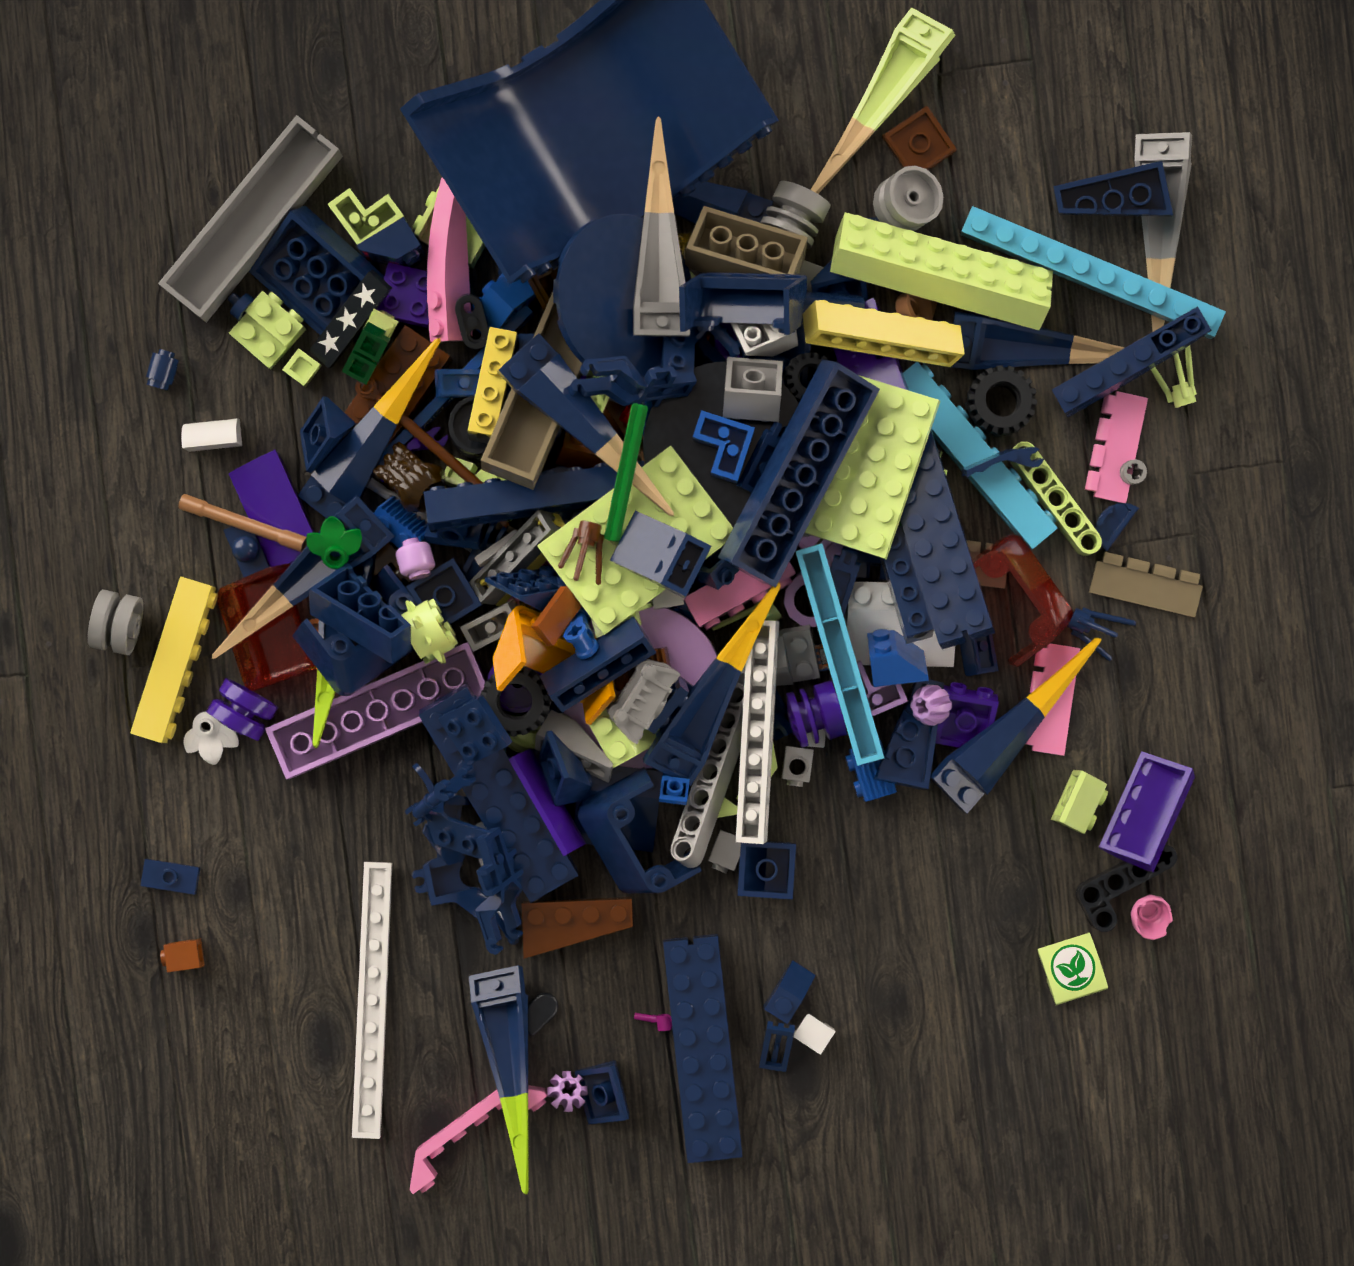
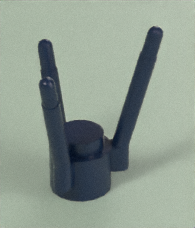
[1067,607,1136,661]

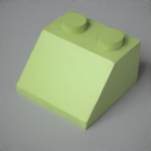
[589,708,659,768]
[1051,770,1108,834]

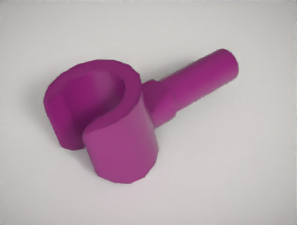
[634,1012,672,1031]

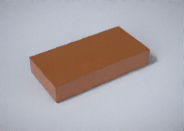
[531,586,582,646]

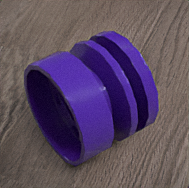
[786,681,847,748]

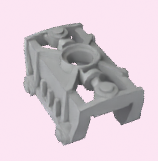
[607,659,680,744]

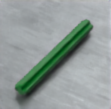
[604,403,648,542]

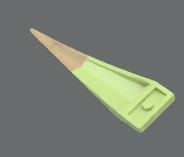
[811,8,955,194]

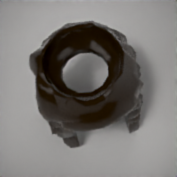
[373,442,447,513]

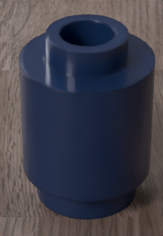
[146,349,179,391]

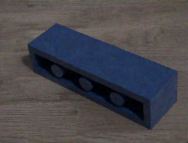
[540,616,656,713]

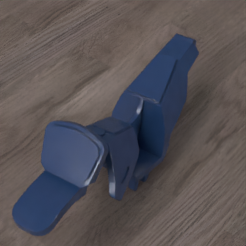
[411,763,519,945]

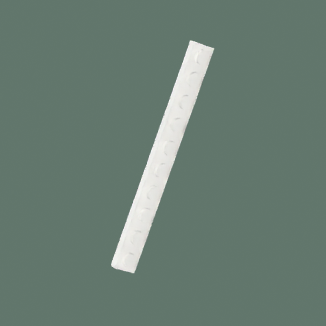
[352,862,393,1139]

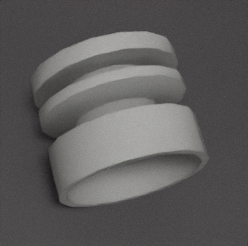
[760,181,831,249]

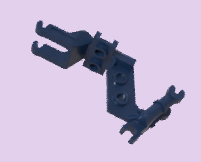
[569,324,748,407]
[405,765,524,955]

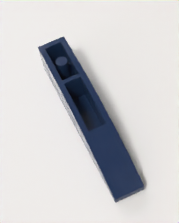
[1052,306,1212,418]

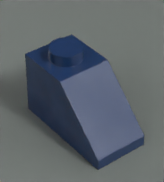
[763,960,816,1024]

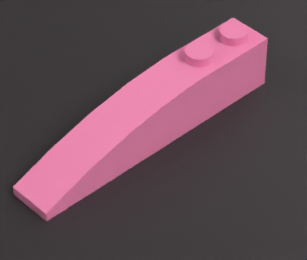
[427,178,472,342]

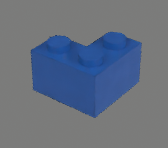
[471,273,536,334]
[693,410,755,484]

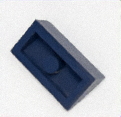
[960,631,999,676]

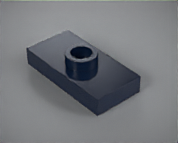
[140,859,200,895]

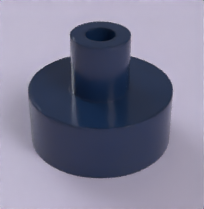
[228,292,255,321]

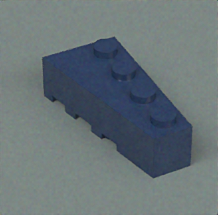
[1053,161,1173,217]
[309,563,411,664]

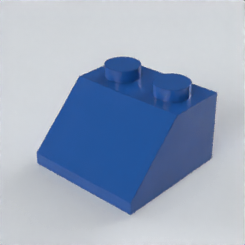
[867,629,929,687]

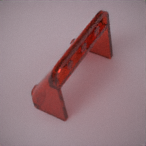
[217,563,317,691]

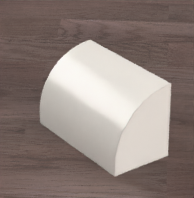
[182,419,242,452]

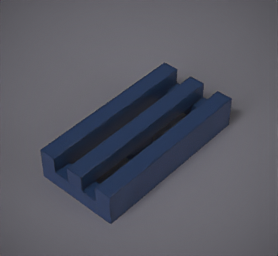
[759,1021,795,1072]

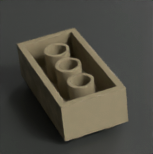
[685,206,808,274]

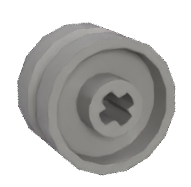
[873,166,944,231]
[88,589,143,655]

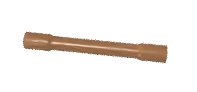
[179,494,307,552]

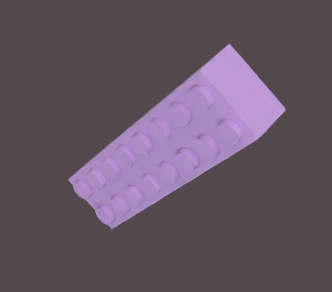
[265,642,486,779]

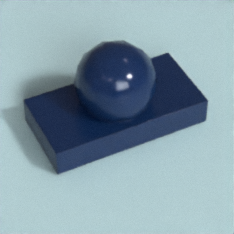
[223,527,271,580]

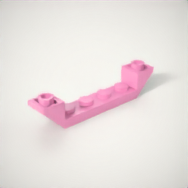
[410,1085,547,1194]

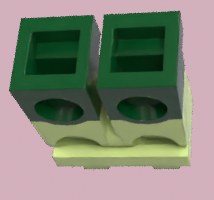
[342,309,398,385]

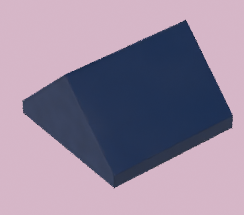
[300,396,356,473]
[574,1060,630,1125]

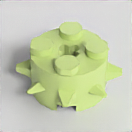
[401,598,458,664]

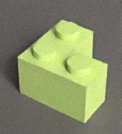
[328,188,407,245]

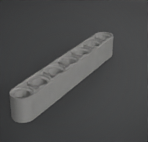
[671,683,744,868]

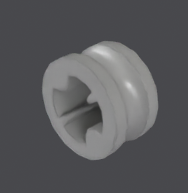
[1120,459,1147,485]

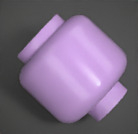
[396,538,435,580]

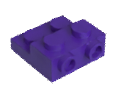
[935,682,999,748]

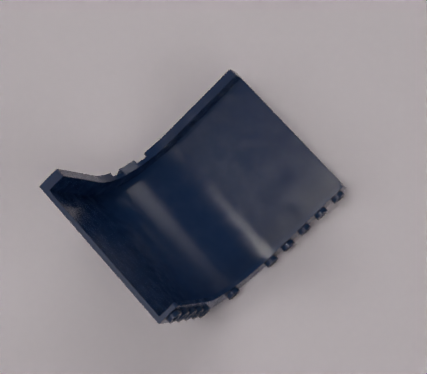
[400,0,779,284]

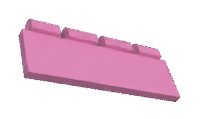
[1085,391,1148,504]
[1026,643,1080,756]

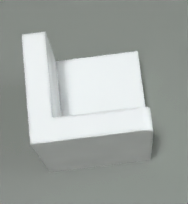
[794,1014,836,1055]

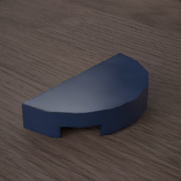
[1095,503,1139,552]

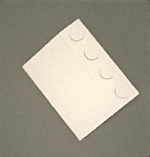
[845,582,955,667]

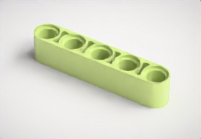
[1010,442,1102,556]

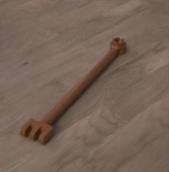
[355,377,510,528]

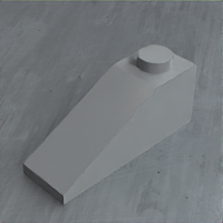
[535,710,613,783]

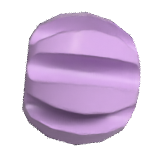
[910,685,952,725]
[547,1071,588,1112]

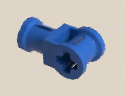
[564,607,599,659]

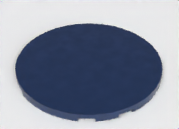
[553,214,692,377]

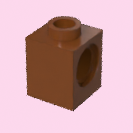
[160,938,205,972]

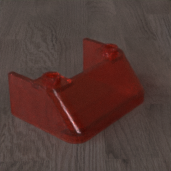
[972,534,1073,667]

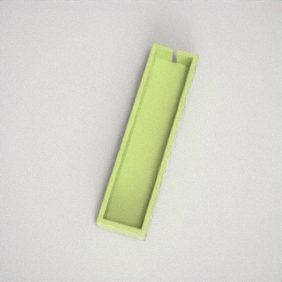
[830,212,1053,330]

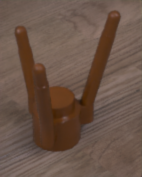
[558,521,604,585]

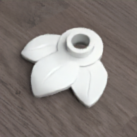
[184,712,239,765]

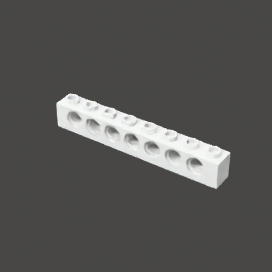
[736,620,779,844]

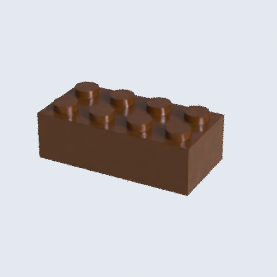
[344,325,453,447]

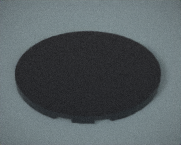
[643,361,799,528]

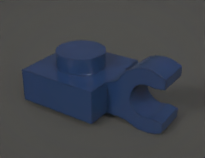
[773,689,792,741]

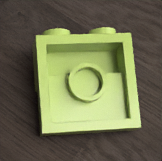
[229,291,306,370]

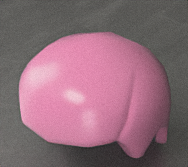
[1130,895,1173,940]

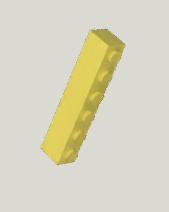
[803,300,964,367]
[130,576,218,743]

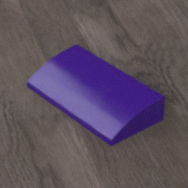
[229,450,315,572]
[509,749,586,856]
[1099,751,1195,873]

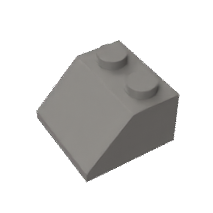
[723,357,783,422]

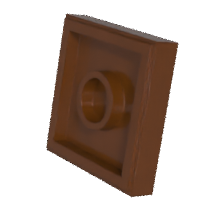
[882,106,957,171]

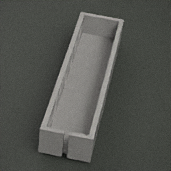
[158,115,343,323]

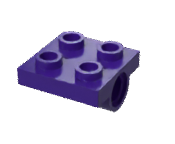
[377,262,429,328]

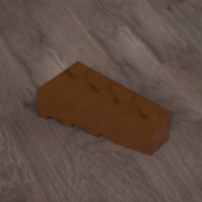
[522,897,633,959]

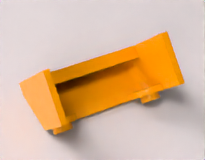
[493,605,616,725]

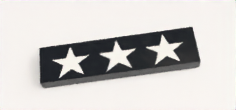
[309,270,393,368]

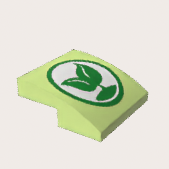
[1038,933,1108,1005]

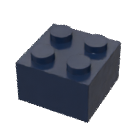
[406,558,483,626]

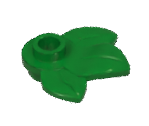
[306,516,362,569]

